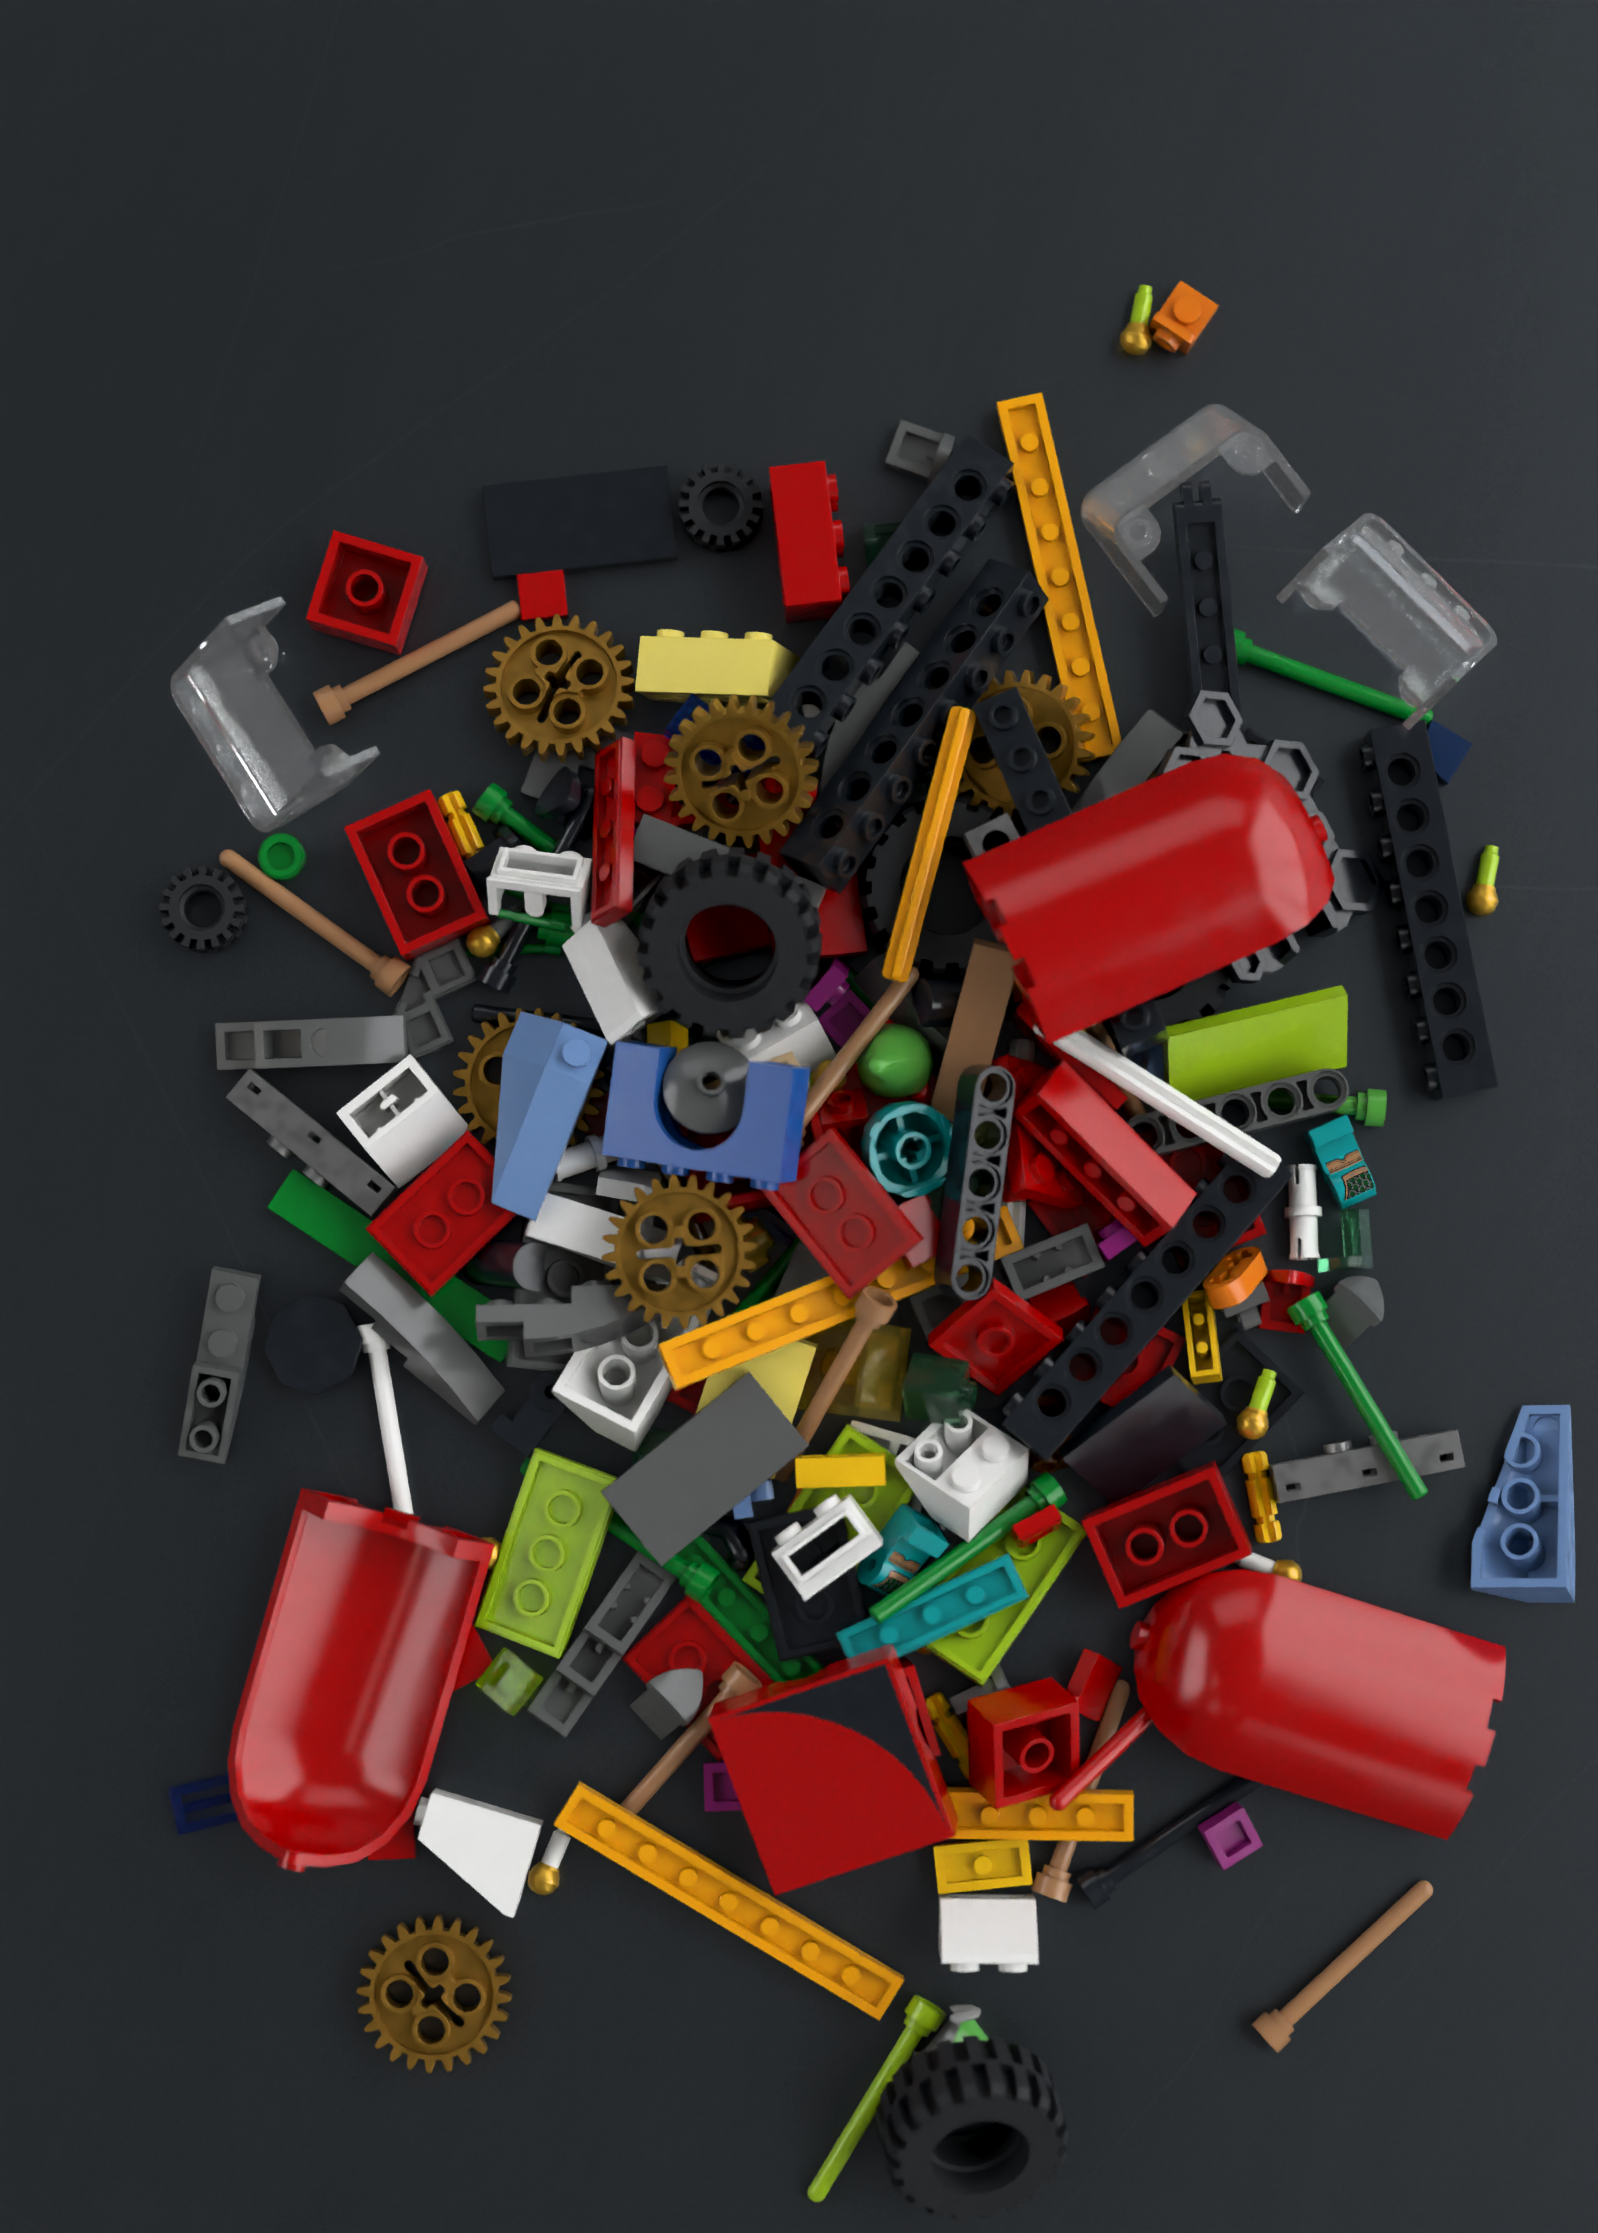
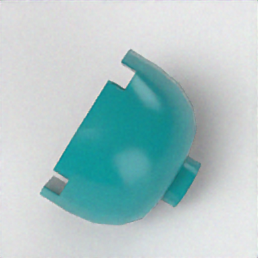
[860,1101,952,1198]

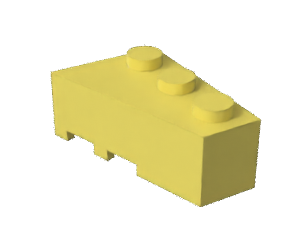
[635,629,801,711]

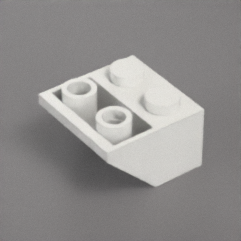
[716,1001,836,1073]
[336,1054,473,1189]
[895,1401,1029,1542]
[938,1893,1038,1972]

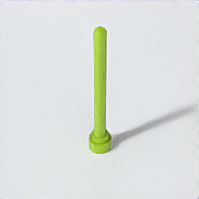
[807,1994,946,2202]

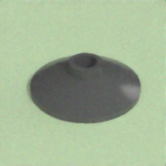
[663,1042,749,1135]

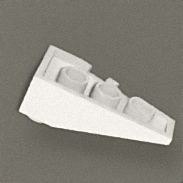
[552,1258,718,1452]

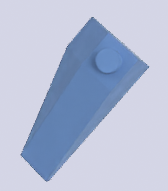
[491,1011,608,1222]
[1471,1405,1576,1603]

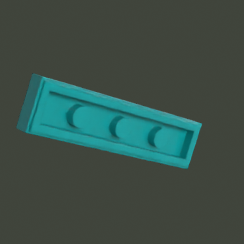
[836,1553,1029,1658]

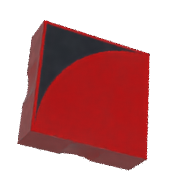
[708,1643,959,1895]

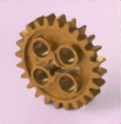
[483,614,636,763]
[958,670,1095,822]
[664,694,819,848]
[453,1008,606,1145]
[601,1174,757,1329]
[356,1914,512,2073]

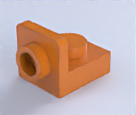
[1149,280,1219,355]

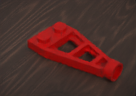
[634,732,818,830]

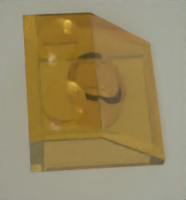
[797,1320,911,1422]

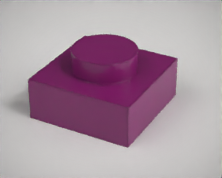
[804,957,850,1012]
[818,989,870,1049]
[1096,1219,1138,1262]
[703,1761,742,1812]
[1197,1801,1263,1870]

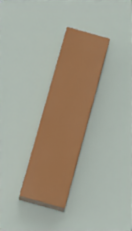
[930,938,1019,1122]

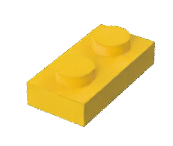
[933,1839,1033,1894]

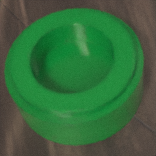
[258,833,306,881]

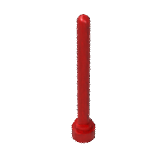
[1049,1706,1154,1811]

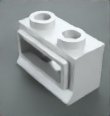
[486,845,592,926]
[771,1493,884,1601]

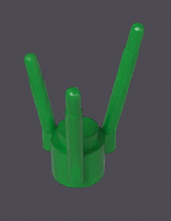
[466,889,575,957]

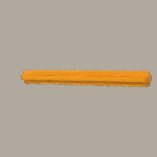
[881,706,977,983]

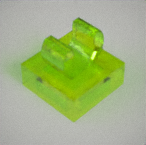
[475,1647,544,1716]

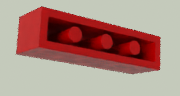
[1013,1060,1197,1247]

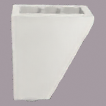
[562,911,664,1045]
[413,1788,544,1918]

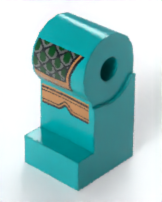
[1302,1114,1377,1210]
[857,1503,949,1597]

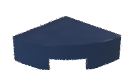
[1427,720,1472,785]

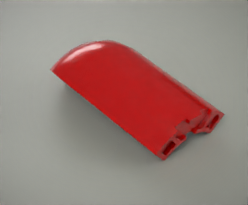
[962,754,1335,1045]
[228,1488,495,1872]
[1129,1569,1506,1840]

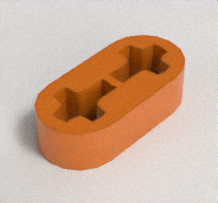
[1202,1246,1268,1309]

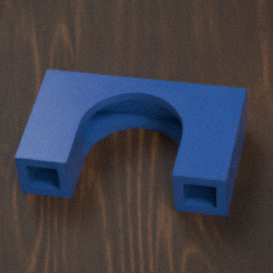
[602,1041,810,1190]

